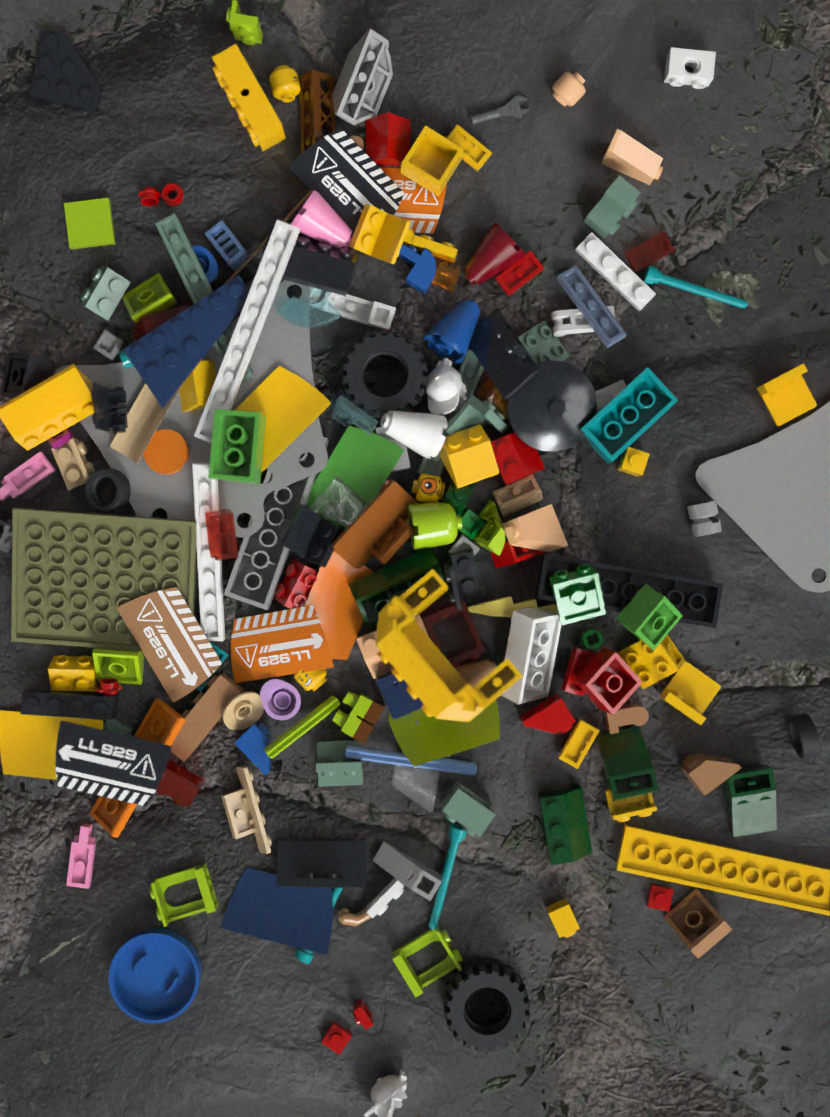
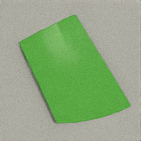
[307,426,404,530]

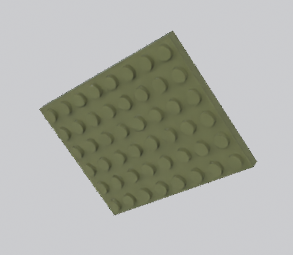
[11,507,197,651]

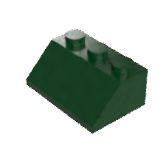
[538,787,593,866]

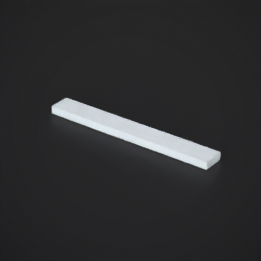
[192,462,225,641]

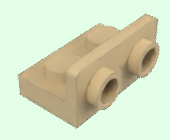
[51,438,95,491]

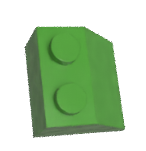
[617,584,683,651]

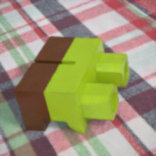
[333,691,385,744]

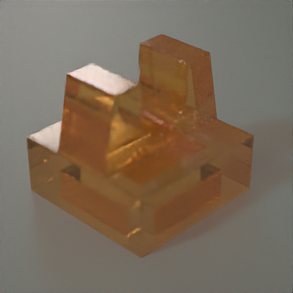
[432,261,461,292]

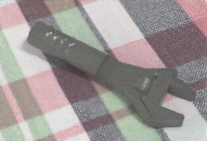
[470,95,529,125]

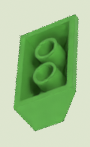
[208,409,266,484]

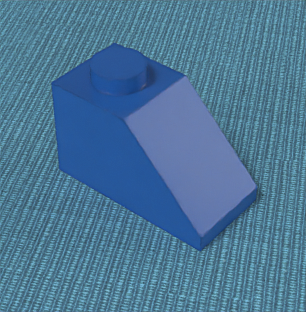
[235,722,272,776]

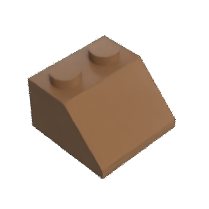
[679,753,741,796]
[663,888,732,959]

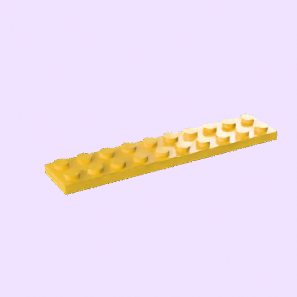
[615,825,830,916]

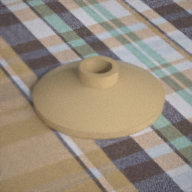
[222,692,264,730]

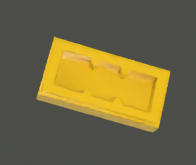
[447,124,492,172]
[558,718,600,769]

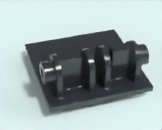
[91,382,128,435]

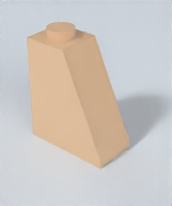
[601,129,663,185]
[502,504,568,552]

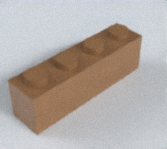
[171,673,244,762]

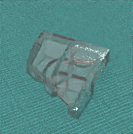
[310,477,368,526]
[392,765,439,812]

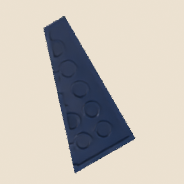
[123,276,250,409]

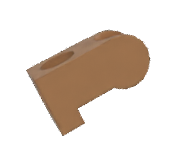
[604,704,649,734]

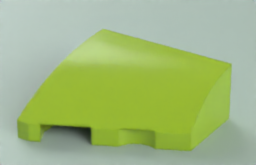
[473,500,505,556]

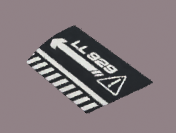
[289,128,404,232]
[56,721,171,806]

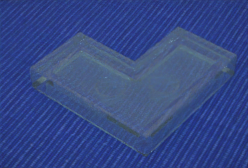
[332,395,378,435]

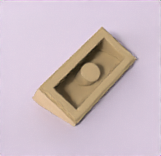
[492,474,543,517]

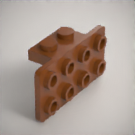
[332,480,418,569]

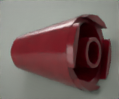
[464,222,526,285]

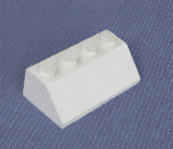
[501,607,561,705]

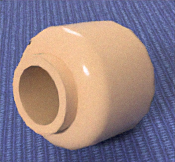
[552,72,586,107]

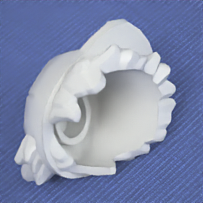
[425,358,467,415]
[364,1070,408,1117]

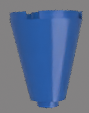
[424,299,480,363]

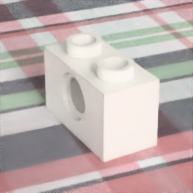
[664,47,716,89]

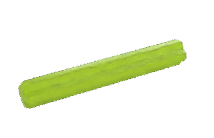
[264,696,340,759]

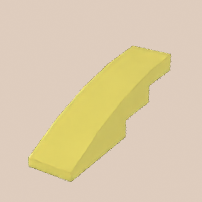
[467,596,558,617]

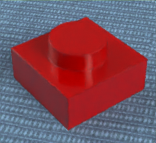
[646,883,674,912]
[352,999,374,1030]
[321,1021,352,1055]

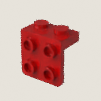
[274,559,318,609]

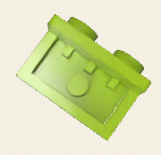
[227,0,263,45]

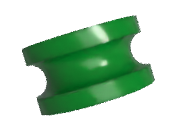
[581,629,603,649]

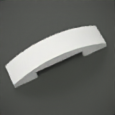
[310,287,396,330]

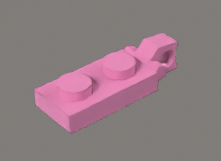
[0,451,55,501]
[66,823,96,889]

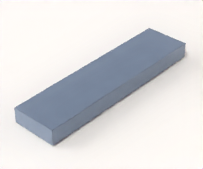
[557,265,627,348]

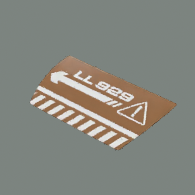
[117,587,222,702]

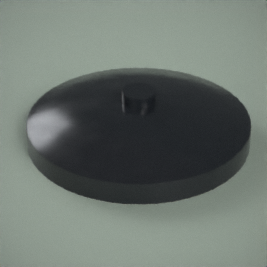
[506,360,597,452]

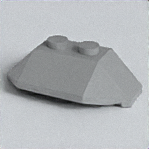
[332,29,393,125]

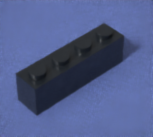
[21,689,119,720]

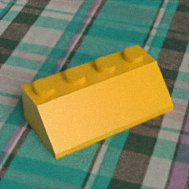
[0,364,94,451]

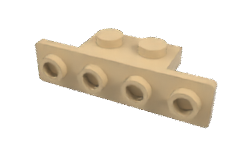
[221,766,272,854]

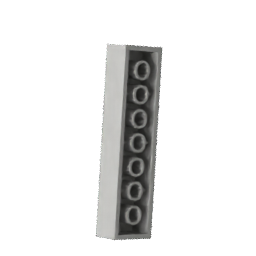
[224,437,329,610]

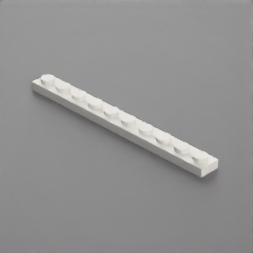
[194,220,300,444]

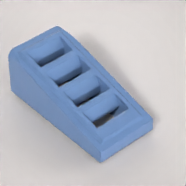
[204,220,250,271]

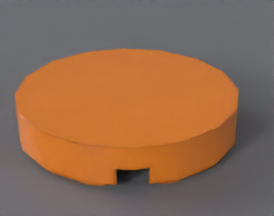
[143,429,190,475]

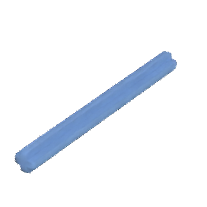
[345,745,477,775]

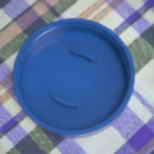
[109,928,202,1023]

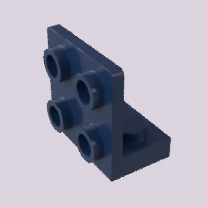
[376,672,424,719]

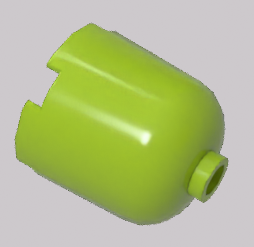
[408,502,462,549]

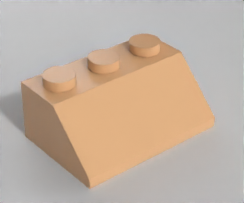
[356,614,429,679]

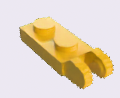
[402,229,458,263]

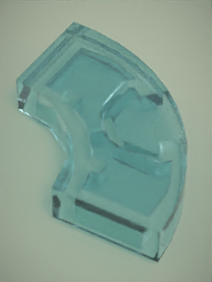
[277,296,342,328]

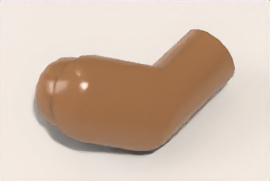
[337,908,372,926]

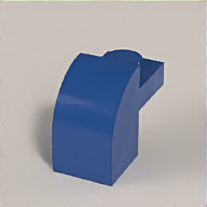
[398,244,436,295]

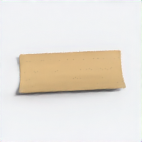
[110,384,180,463]

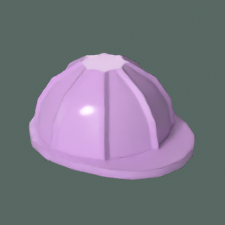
[260,679,301,720]

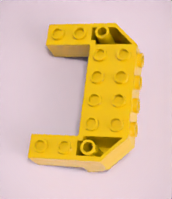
[376,569,523,722]

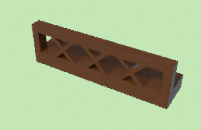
[299,70,336,154]

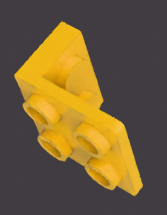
[349,204,411,264]
[757,363,817,426]
[619,634,686,689]
[659,661,721,725]

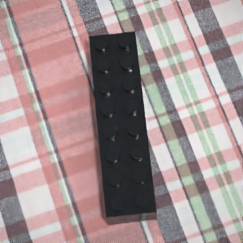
[535,554,724,628]

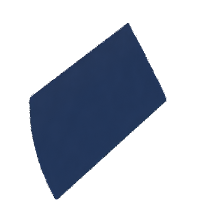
[221,867,333,955]

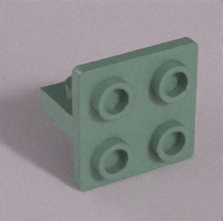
[316,740,363,787]

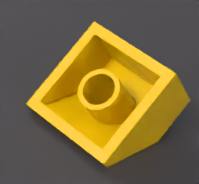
[439,424,499,489]

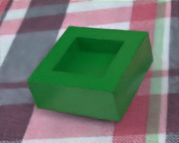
[458,508,485,540]

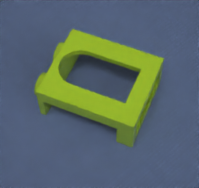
[150,863,219,927]
[392,925,463,998]

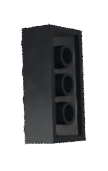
[258,231,359,296]

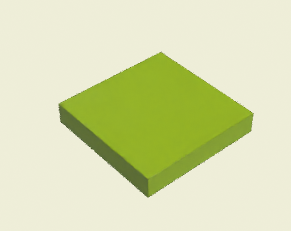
[64,198,116,250]

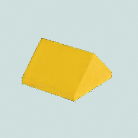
[179,360,217,412]

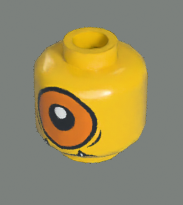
[412,473,445,503]

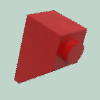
[490,541,542,568]

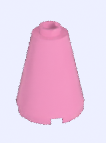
[290,190,353,249]

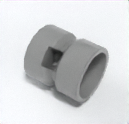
[687,501,722,537]

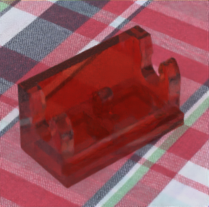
[204,509,239,560]

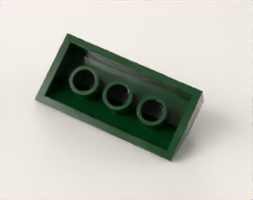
[348,547,449,631]

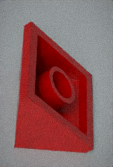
[366,112,411,166]

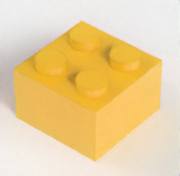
[400,125,464,196]

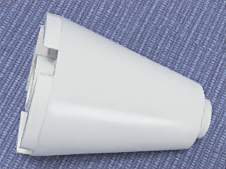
[381,410,447,459]

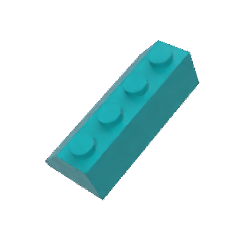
[581,367,678,464]

